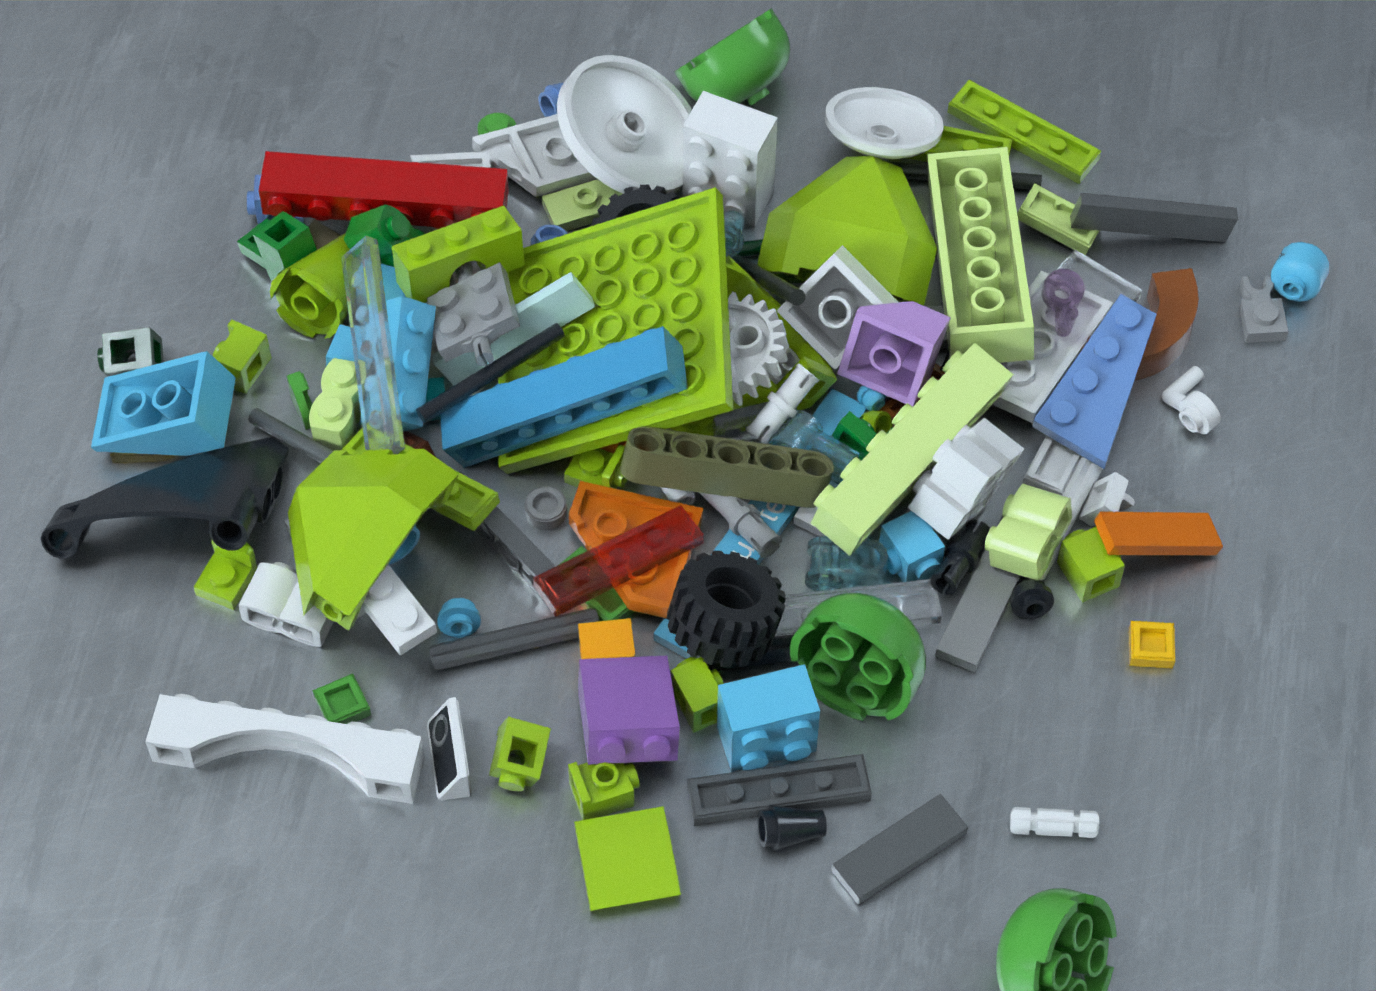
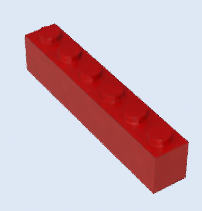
[258,151,509,229]

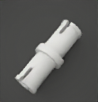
[746,363,819,444]

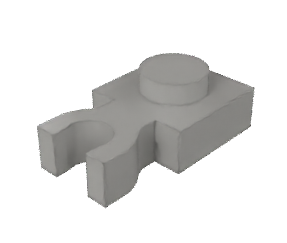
[1239,275,1289,343]

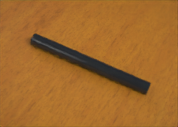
[416,323,565,423]

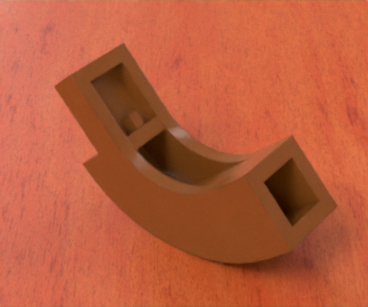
[1087,268,1199,381]

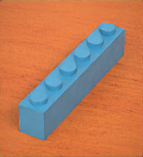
[440,326,687,468]

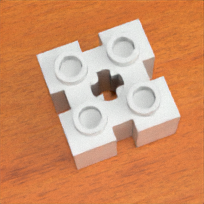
[908,418,1024,539]

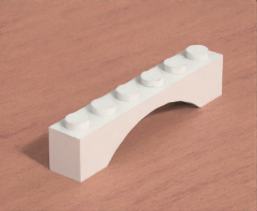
[145,694,425,804]

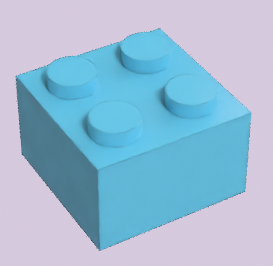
[717,664,820,772]

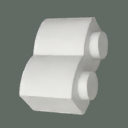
[239,562,334,647]

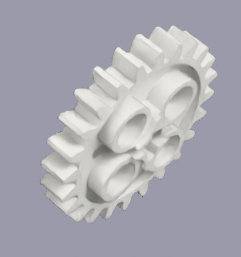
[728,292,789,406]

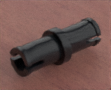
[930,519,990,595]

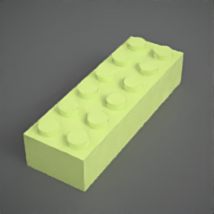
[927,147,1034,363]

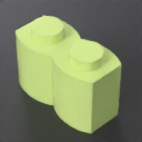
[309,358,366,451]
[985,484,1072,581]

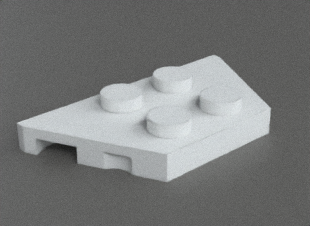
[472,114,597,197]

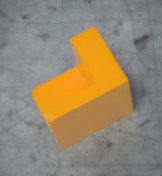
[578,618,635,659]

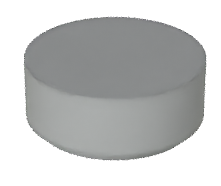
[524,486,567,530]

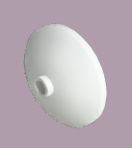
[825,87,943,159]

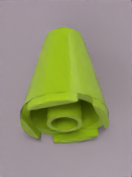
[270,233,366,339]

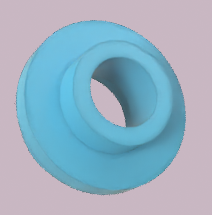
[437,598,481,638]

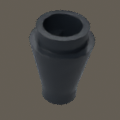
[757,805,827,850]

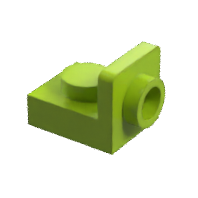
[564,444,628,489]
[194,540,258,610]

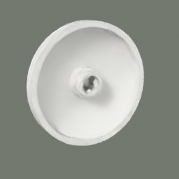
[557,55,692,194]

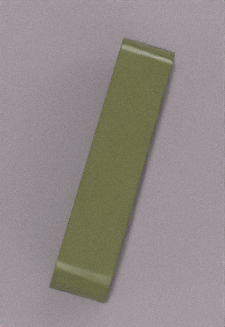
[620,427,834,508]

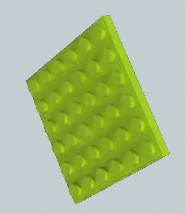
[498,187,733,474]

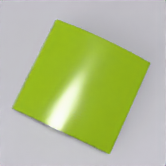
[574,806,681,911]

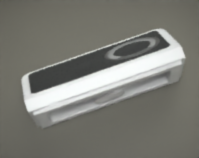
[427,697,472,801]

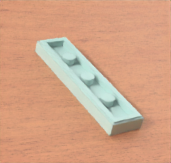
[432,272,595,386]

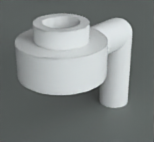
[1161,366,1221,434]

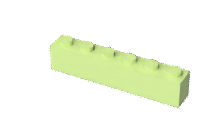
[811,343,1014,556]

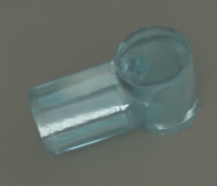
[769,410,860,485]

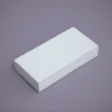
[1023,435,1082,495]

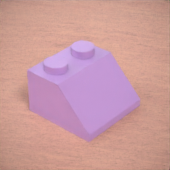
[837,301,951,407]

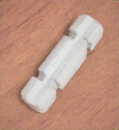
[1010,807,1099,838]

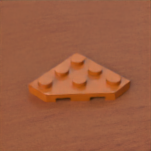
[569,481,703,618]

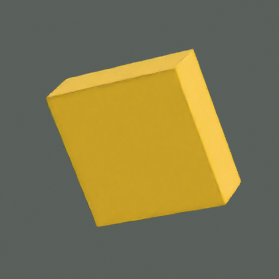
[1129,621,1175,669]

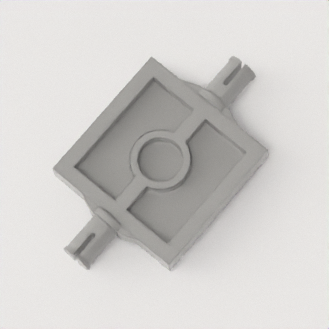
[427,262,520,366]

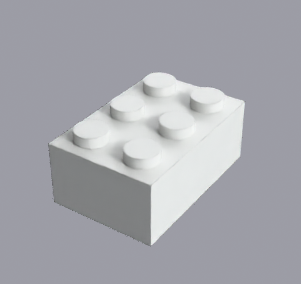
[683,91,778,227]

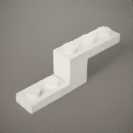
[284,519,437,655]

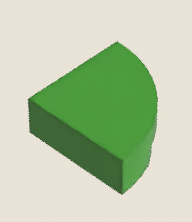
[286,371,313,430]

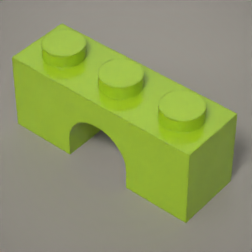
[392,206,525,303]

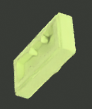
[542,179,623,231]
[1017,184,1100,256]

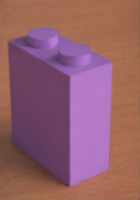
[578,655,680,765]

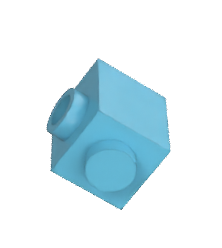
[879,511,945,586]

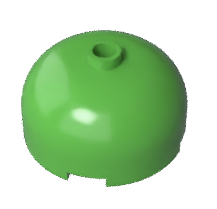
[674,8,790,106]
[790,593,926,721]
[996,888,1117,991]

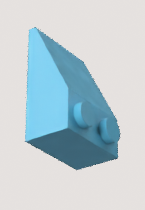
[91,351,236,456]

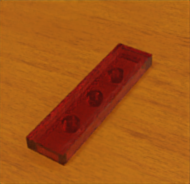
[533,505,704,617]

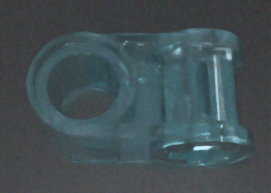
[804,536,888,594]

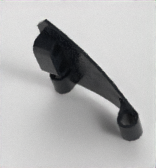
[41,437,289,559]

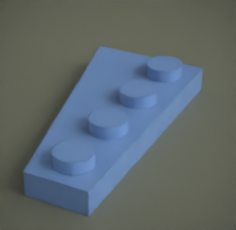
[1032,294,1157,469]

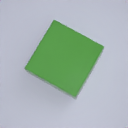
[312,673,371,724]

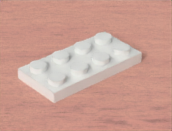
[992,271,1113,423]

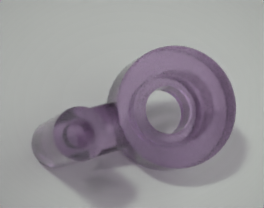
[1041,269,1085,337]

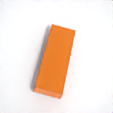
[1094,511,1223,555]

